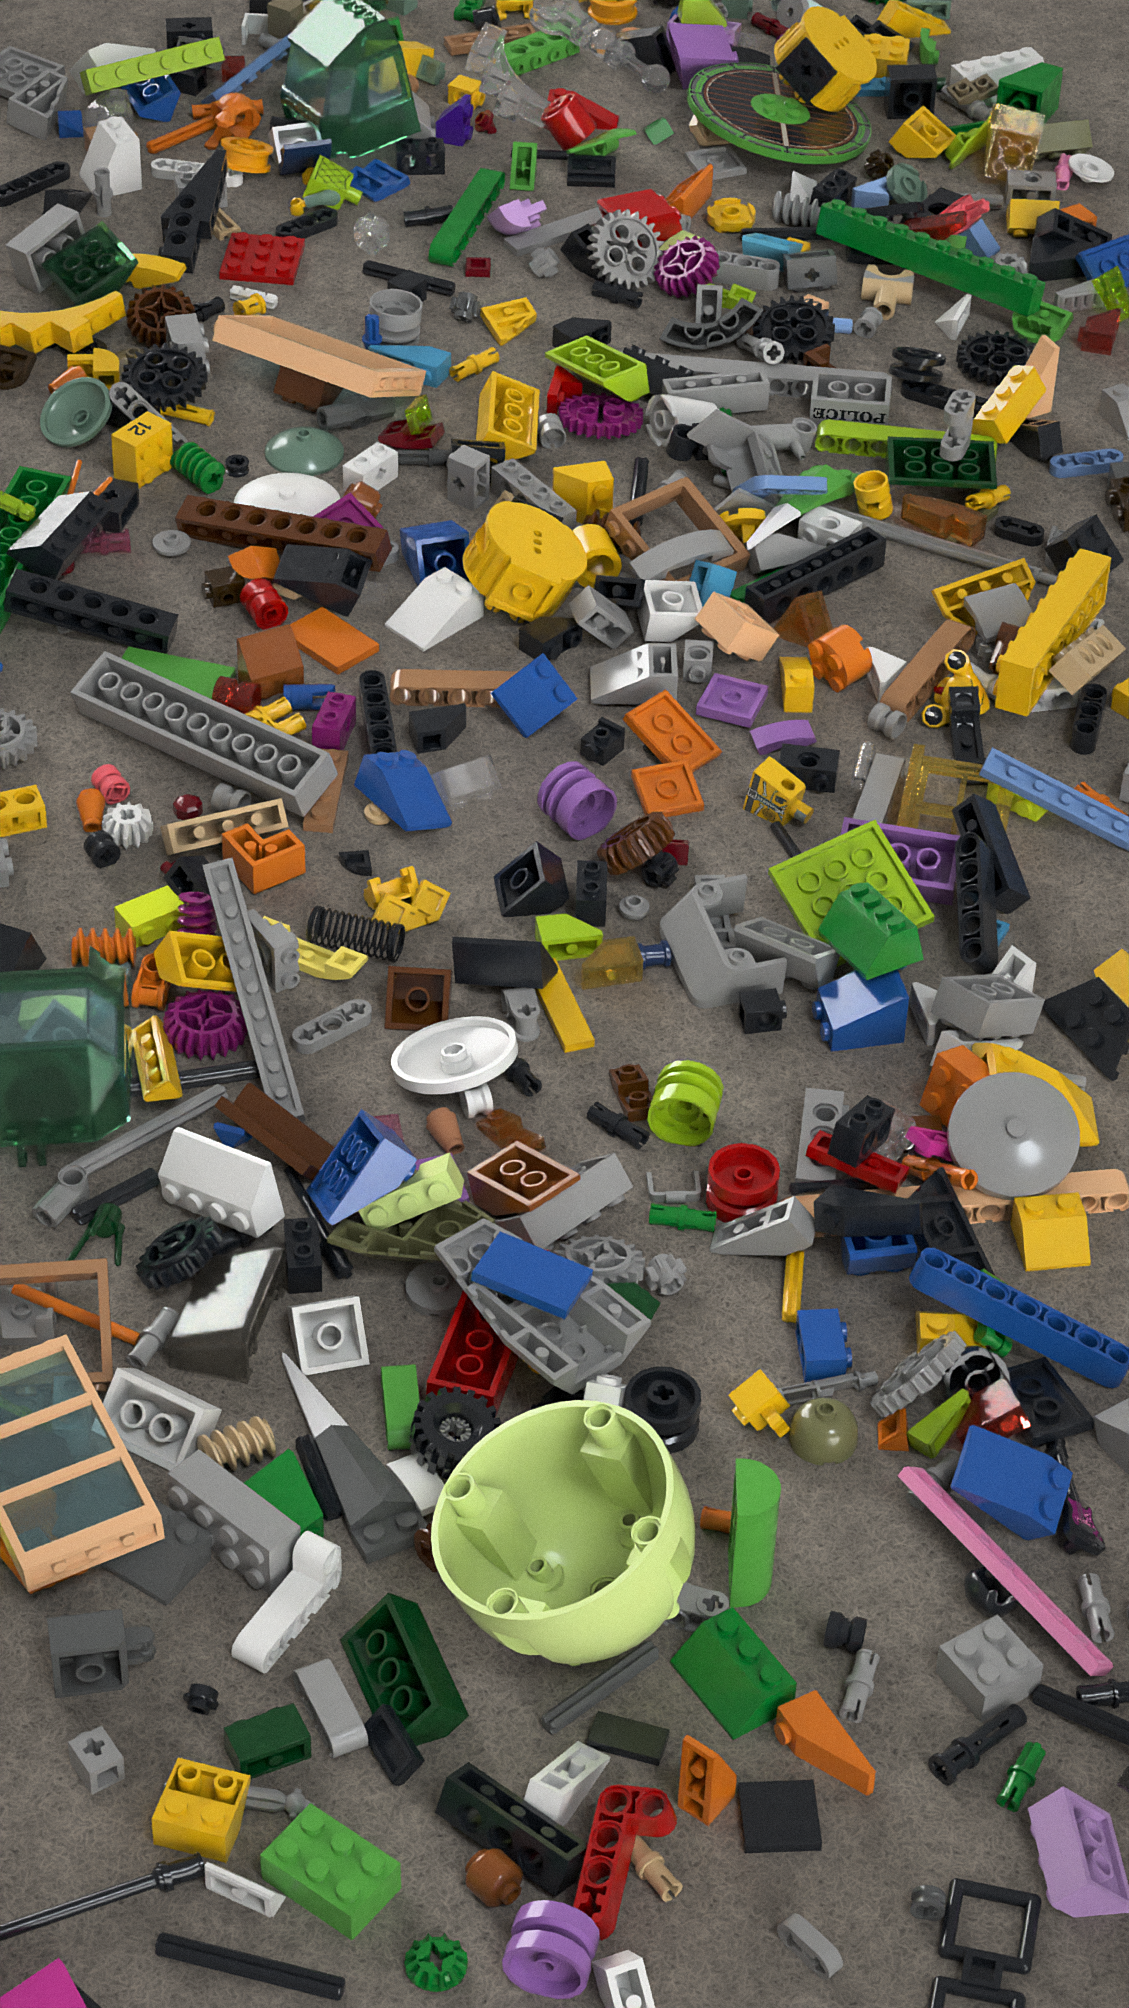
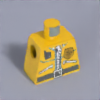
[743,756,814,827]

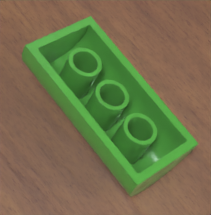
[728,1459,781,1607]

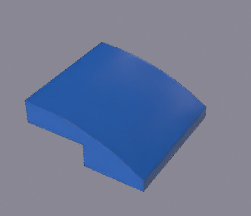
[349,158,411,202]

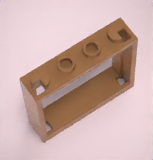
[604,476,751,581]
[0,1258,114,1399]

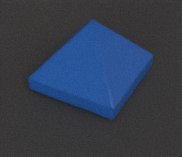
[213,1122,253,1148]

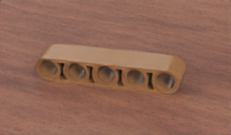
[880,619,976,722]
[389,669,518,707]

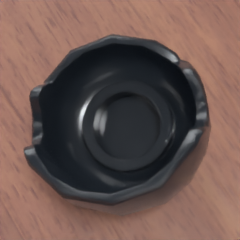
[964,1567,1019,1618]

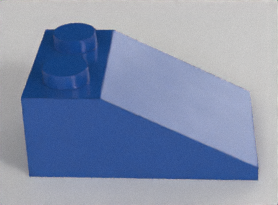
[354,750,452,832]
[950,1425,1073,1540]

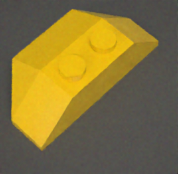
[931,558,1036,635]

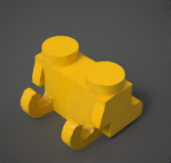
[495,0,534,21]
[364,866,419,910]

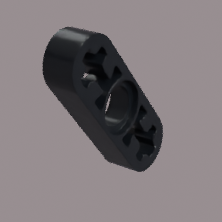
[276,208,338,238]

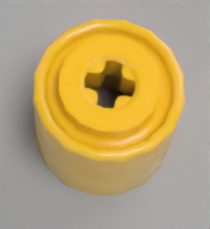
[572,524,622,588]

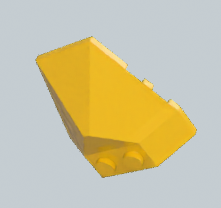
[972,1043,1100,1147]

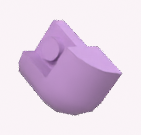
[487,199,547,235]

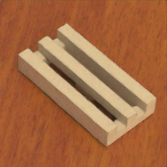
[213,208,241,241]

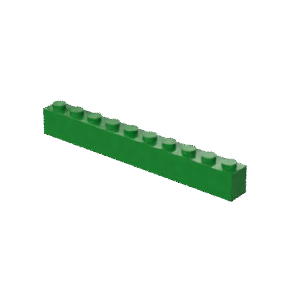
[816,199,1046,317]

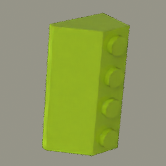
[545,335,650,402]

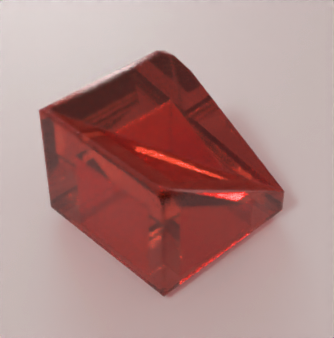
[222,56,245,82]

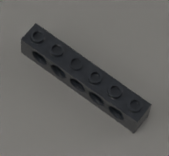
[745,527,887,624]
[4,569,178,654]

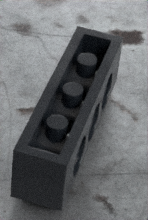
[435,1762,588,1897]

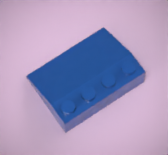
[306,1109,417,1225]

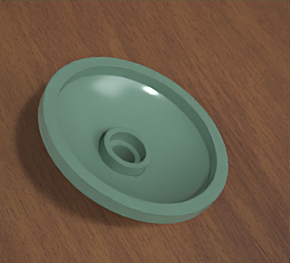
[40,377,113,447]
[265,426,344,476]

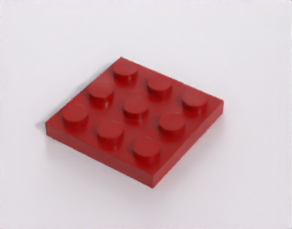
[219,232,305,285]

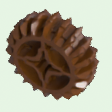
[126,284,195,349]
[597,812,675,875]

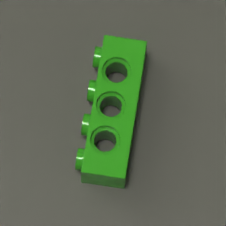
[491,22,580,80]

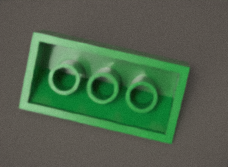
[818,882,924,980]

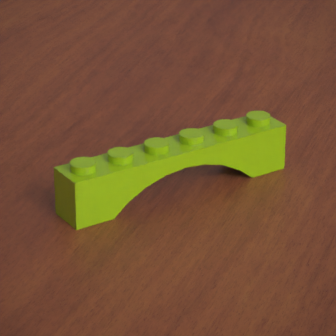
[79,37,225,96]

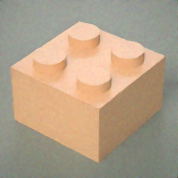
[695,591,779,661]

